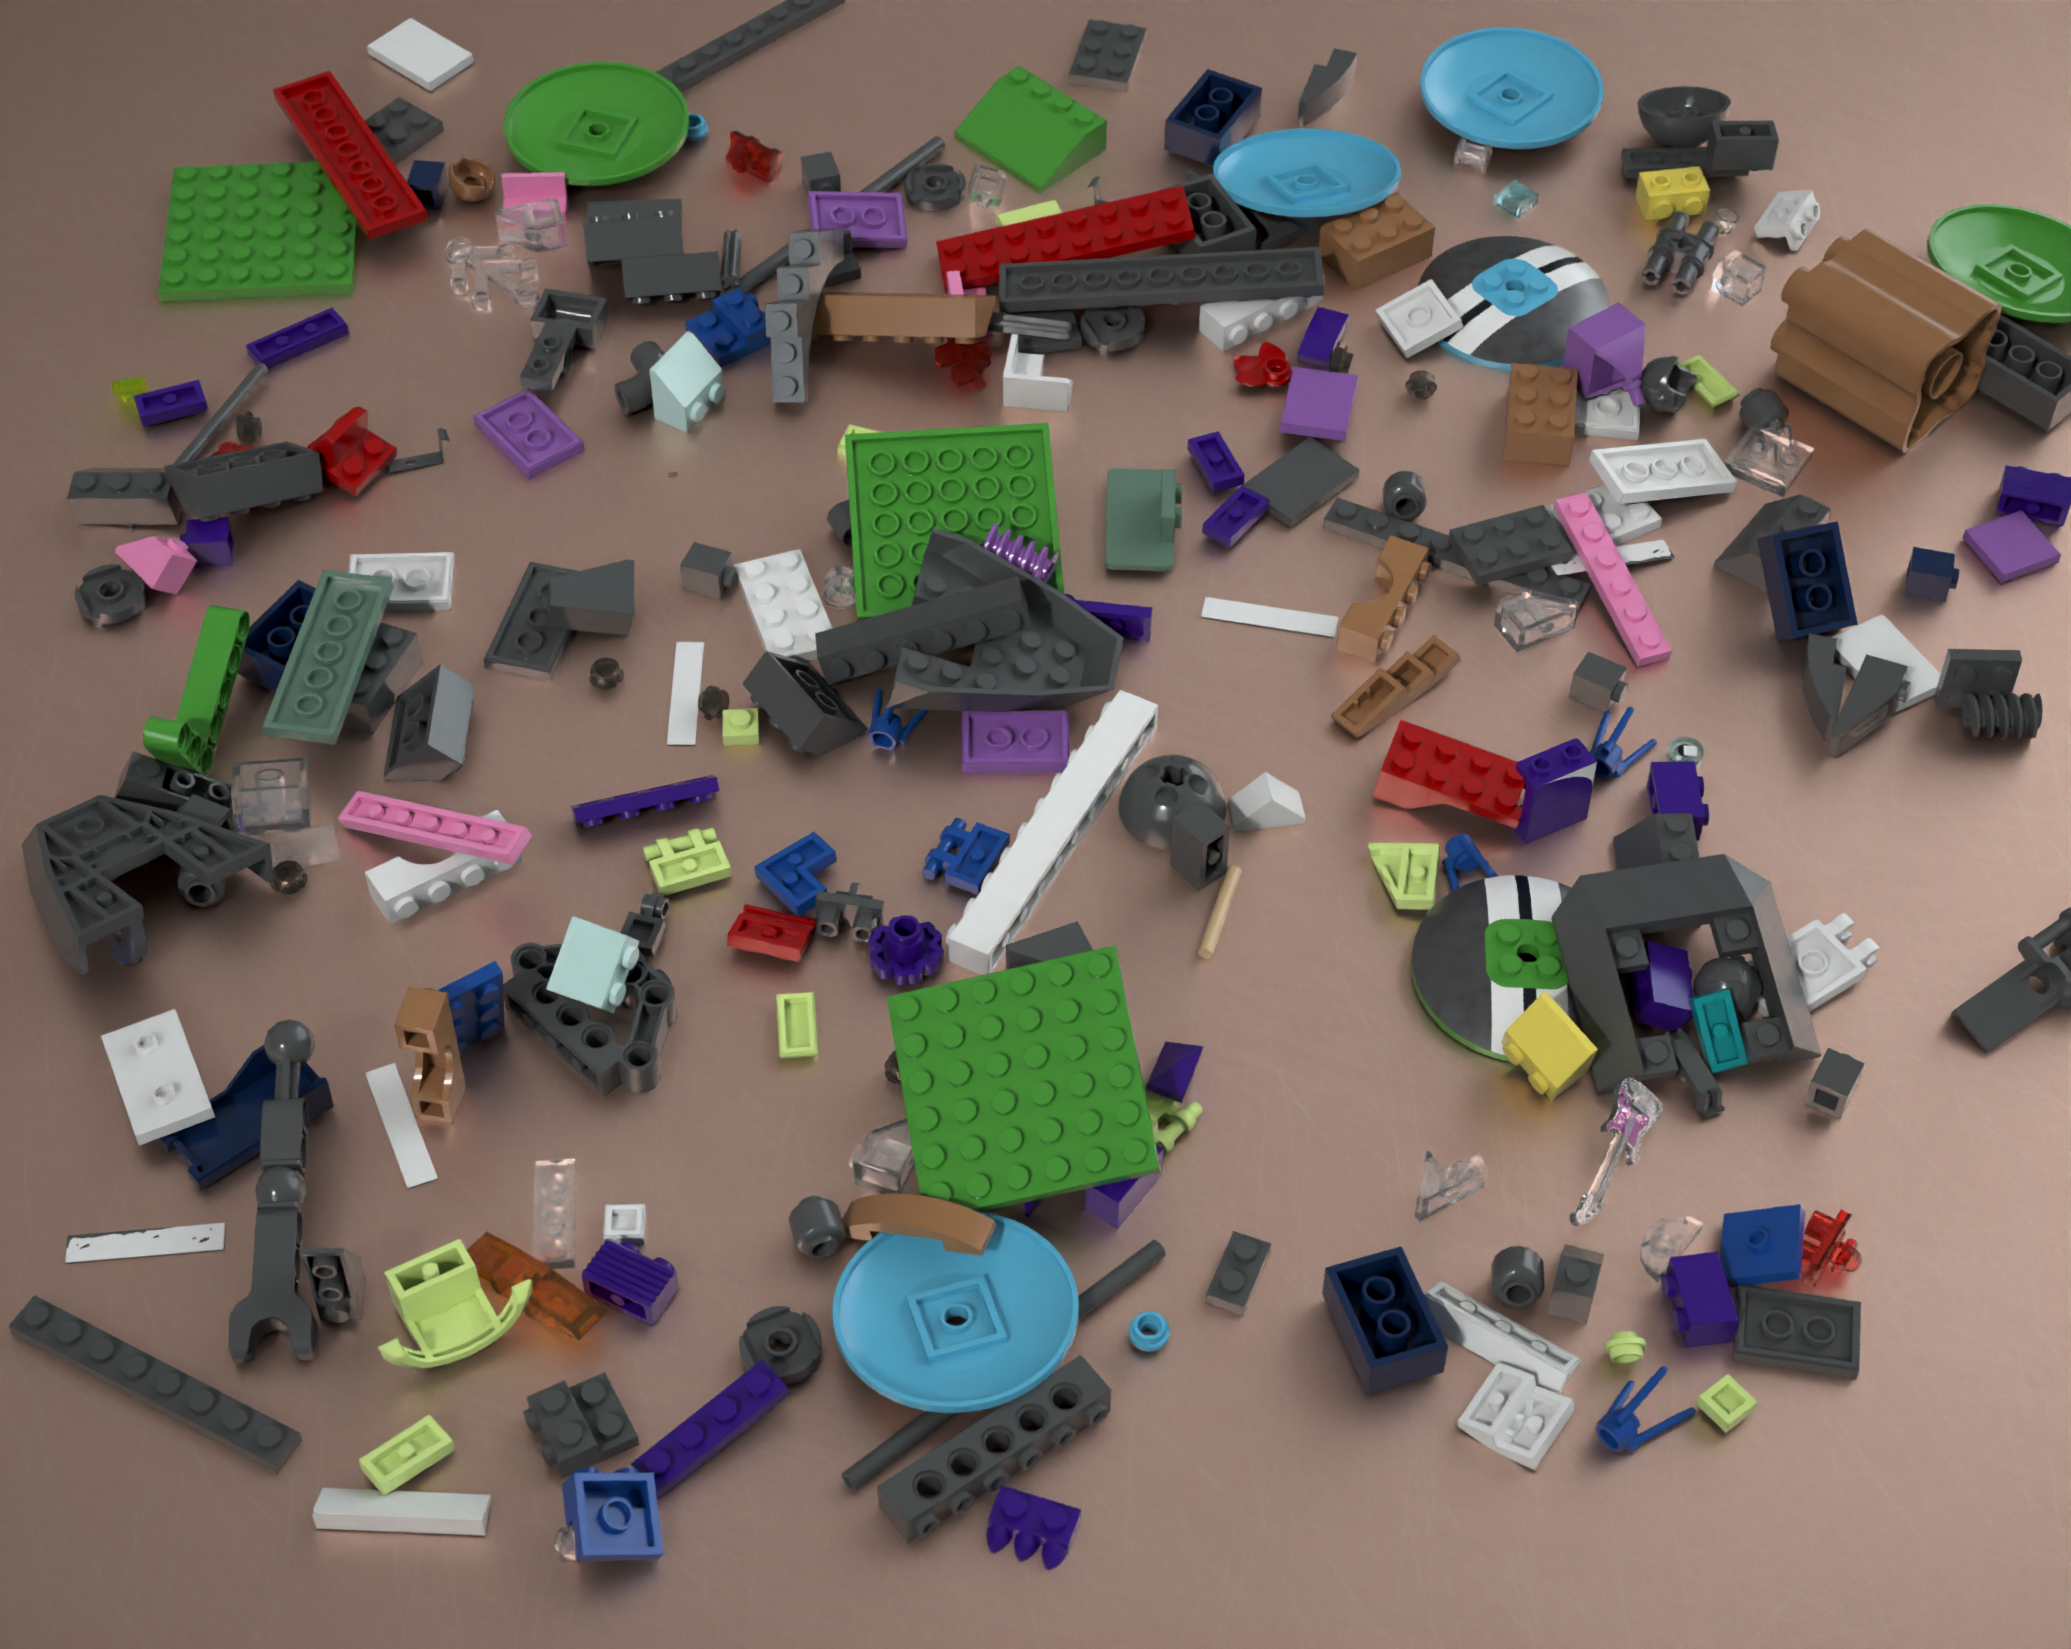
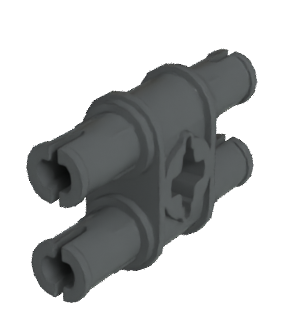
[1642,211,1719,295]

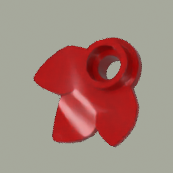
[1233,341,1292,387]

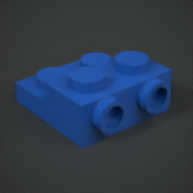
[685,288,771,367]
[562,1468,664,1561]

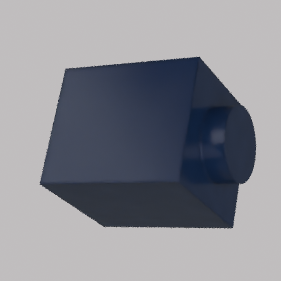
[407,160,449,211]
[1904,547,1960,602]

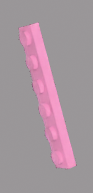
[1553,492,1672,667]
[338,791,532,865]

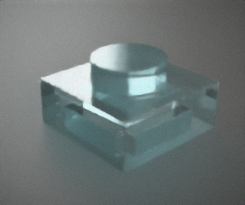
[1494,180,1539,218]

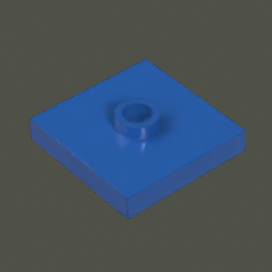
[1720,1204,1805,1287]

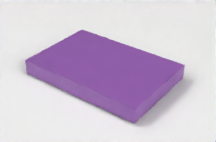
[807,191,907,248]
[1280,367,1359,441]
[473,388,585,479]
[962,710,1070,773]

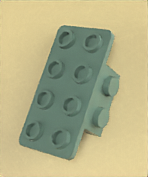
[1105,468,1182,571]

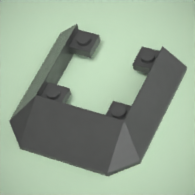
[1551,854,1822,1093]

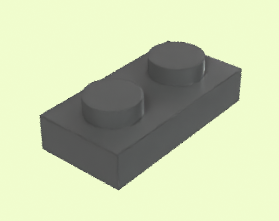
[1205,1231,1271,1316]

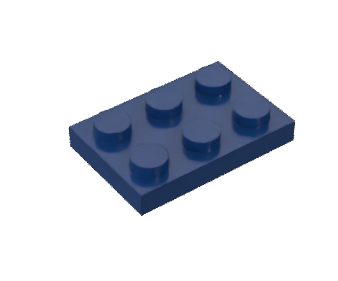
[438,961,505,1053]

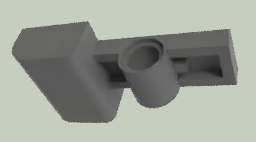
[520,288,608,392]

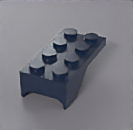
[158,1045,334,1190]

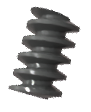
[1961,693,2043,739]

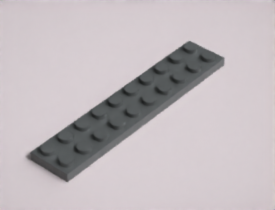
[999,247,1324,313]

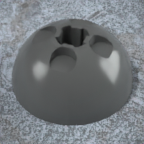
[1638,86,1731,148]
[1118,755,1226,850]

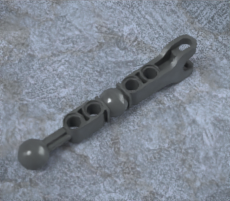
[229,1019,318,1363]

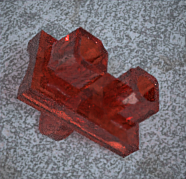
[725,131,783,183]
[935,337,993,390]
[1801,1209,1862,1288]

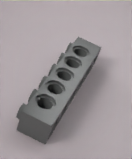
[877,1355,1111,1543]

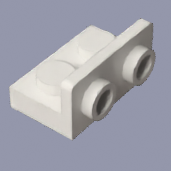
[1754,190,1820,251]

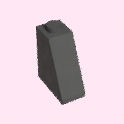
[539,560,634,636]

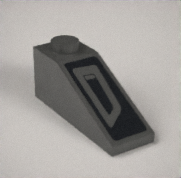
[1829,654,1911,758]

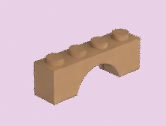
[1337,535,1432,663]
[394,987,466,1123]

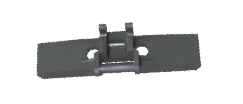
[1951,907,2071,1053]

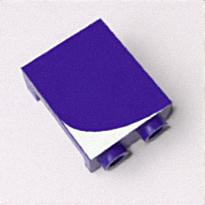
[1513,738,1598,845]

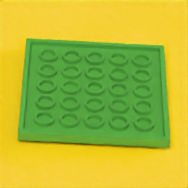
[158,161,358,302]
[845,423,1064,621]
[887,945,1161,1212]

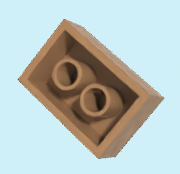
[1319,193,1435,291]
[1503,363,1578,466]

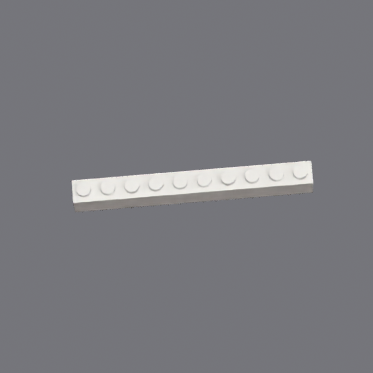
[946,690,1158,975]

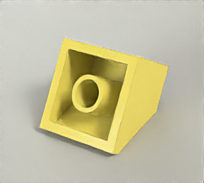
[1501,991,1598,1101]

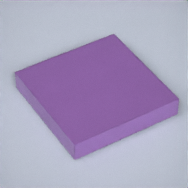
[1963,510,2061,583]

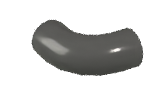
[614,341,665,415]

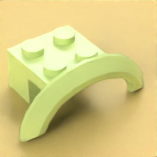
[378,1239,532,1368]

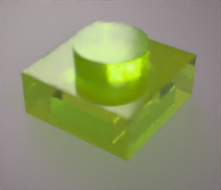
[111,377,150,401]

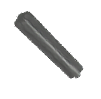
[721,229,742,288]
[987,312,1072,341]

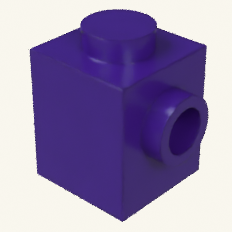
[180,517,234,568]

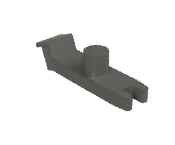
[1664,1028,1725,1117]

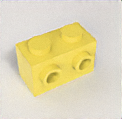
[1635,166,1710,221]

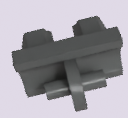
[816,882,885,942]

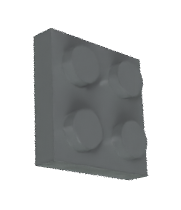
[1934,649,2022,708]

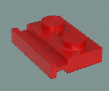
[727,904,816,962]

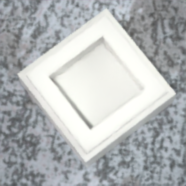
[603,1204,646,1245]

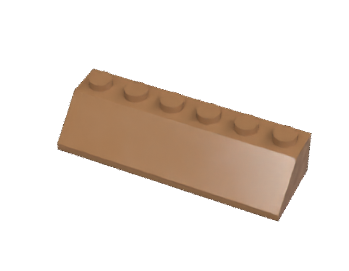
[811,292,996,344]

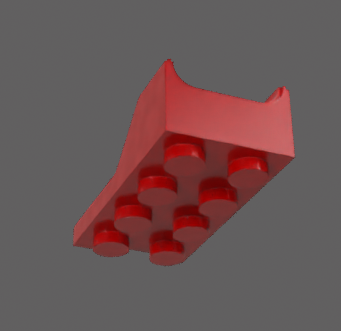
[1372,720,1526,829]

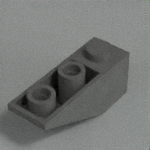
[114,751,238,814]
[301,1248,366,1323]

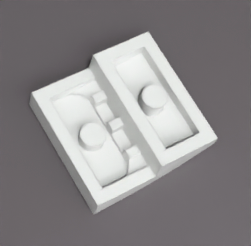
[1457,1362,1575,1470]

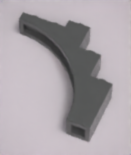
[765,228,844,402]

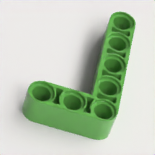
[143,605,250,776]

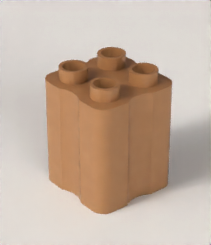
[1770,228,2002,453]

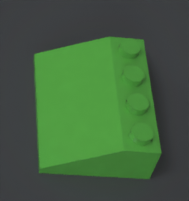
[955,66,1107,192]

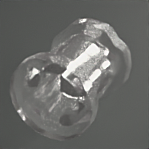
[1454,138,1492,173]

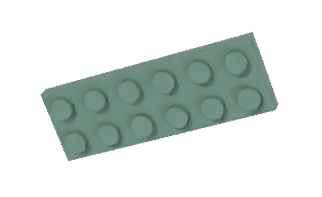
[262,570,393,745]

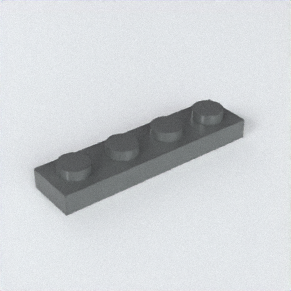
[1621,147,1750,179]

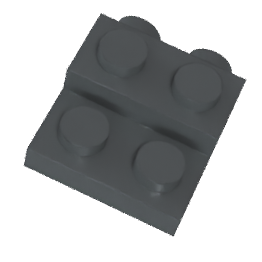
[523,1372,639,1479]

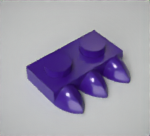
[986,1485,1082,1570]

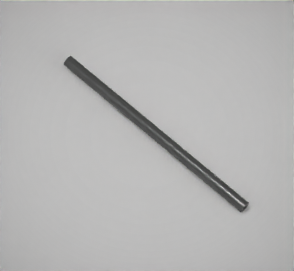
[720,136,945,296]
[841,1240,1166,1491]

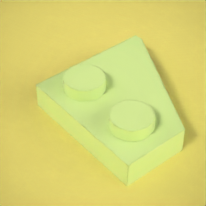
[1368,843,1441,910]

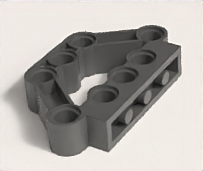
[503,943,677,1097]

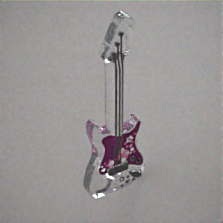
[1569,1077,1663,1226]

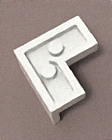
[1003,334,1072,412]

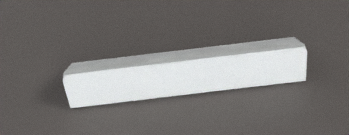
[1424,1281,1582,1394]
[312,1488,491,1536]

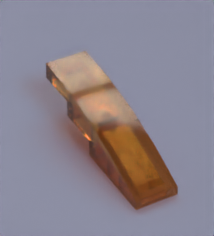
[467,1231,607,1341]

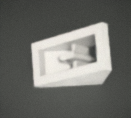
[1227,772,1306,832]

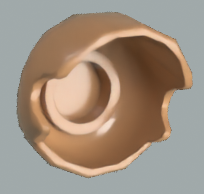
[448,157,496,202]

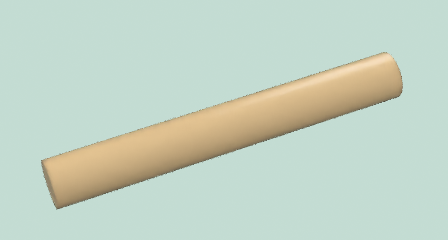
[1198,865,1242,959]

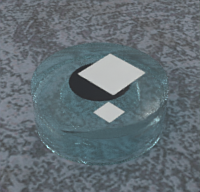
[1666,737,1704,769]

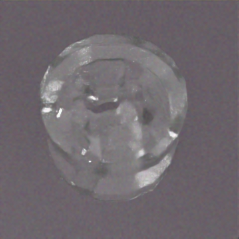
[823,566,856,609]

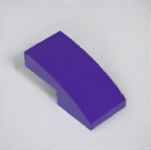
[1297,307,1350,367]

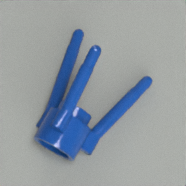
[867,689,928,749]
[1590,707,1657,779]
[1442,834,1498,891]
[1596,1366,1696,1452]

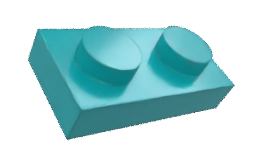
[1689,988,1748,1074]

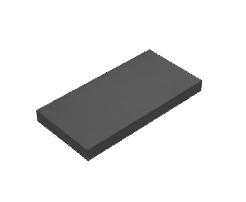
[483,562,578,681]

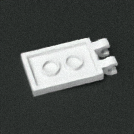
[1747,913,1880,1019]

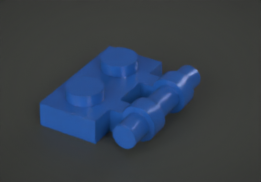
[922,818,1010,895]

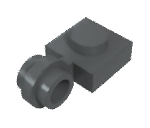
[620,892,669,958]

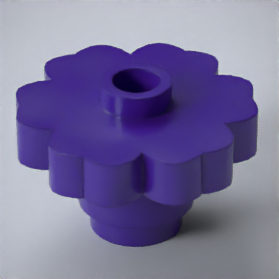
[868,915,944,985]

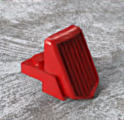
[307,407,397,497]

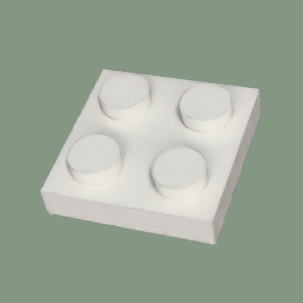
[1375,279,1464,358]

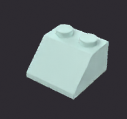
[650,331,725,432]
[546,916,640,1013]

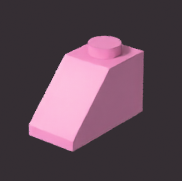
[115,536,197,595]

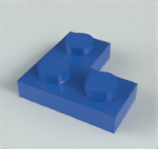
[754,832,837,917]

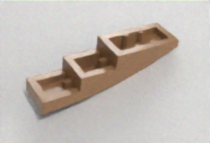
[1331,635,1461,738]

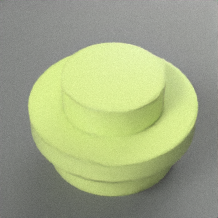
[1605,1331,1646,1364]

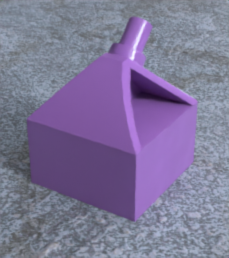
[1563,302,1646,406]

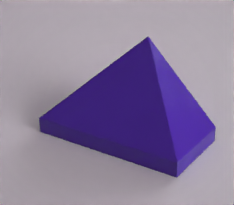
[1145,1041,1203,1103]

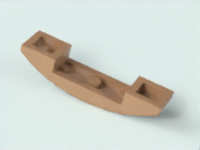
[842,1193,997,1256]

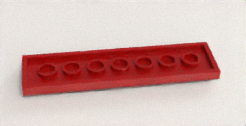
[273,71,428,240]
[936,185,1195,294]

